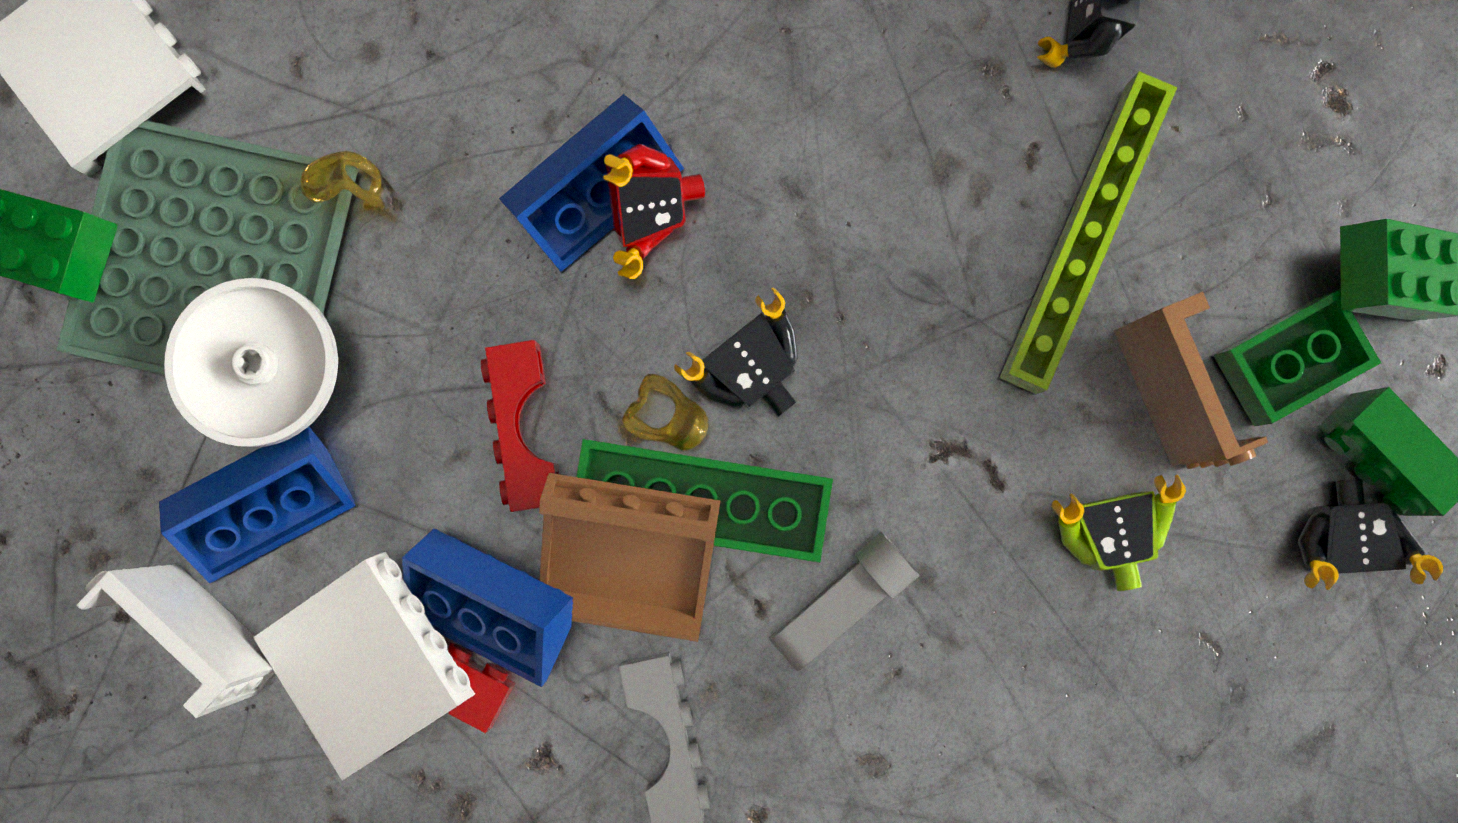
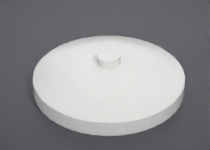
[164,278,338,447]

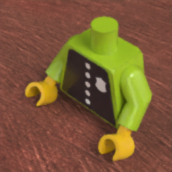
[1051,475,1186,591]

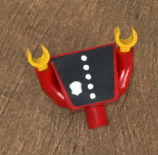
[603,144,705,279]

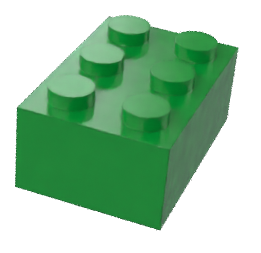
[0,189,118,303]
[1340,219,1458,321]
[1213,290,1381,427]
[1318,387,1458,516]

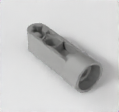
[769,531,920,671]

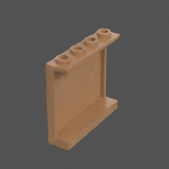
[1114,292,1268,469]
[539,473,720,642]

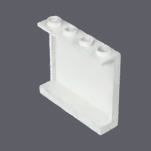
[0,0,206,177]
[253,552,475,781]
[77,564,275,718]

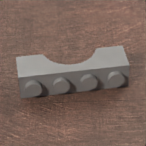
[619,652,710,823]

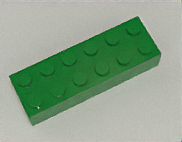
[576,439,833,563]

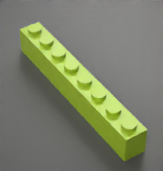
[999,71,1177,394]

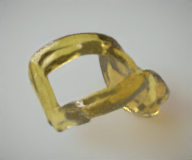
[300,151,385,211]
[622,374,708,451]

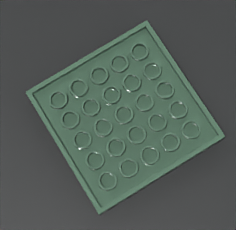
[56,121,358,375]

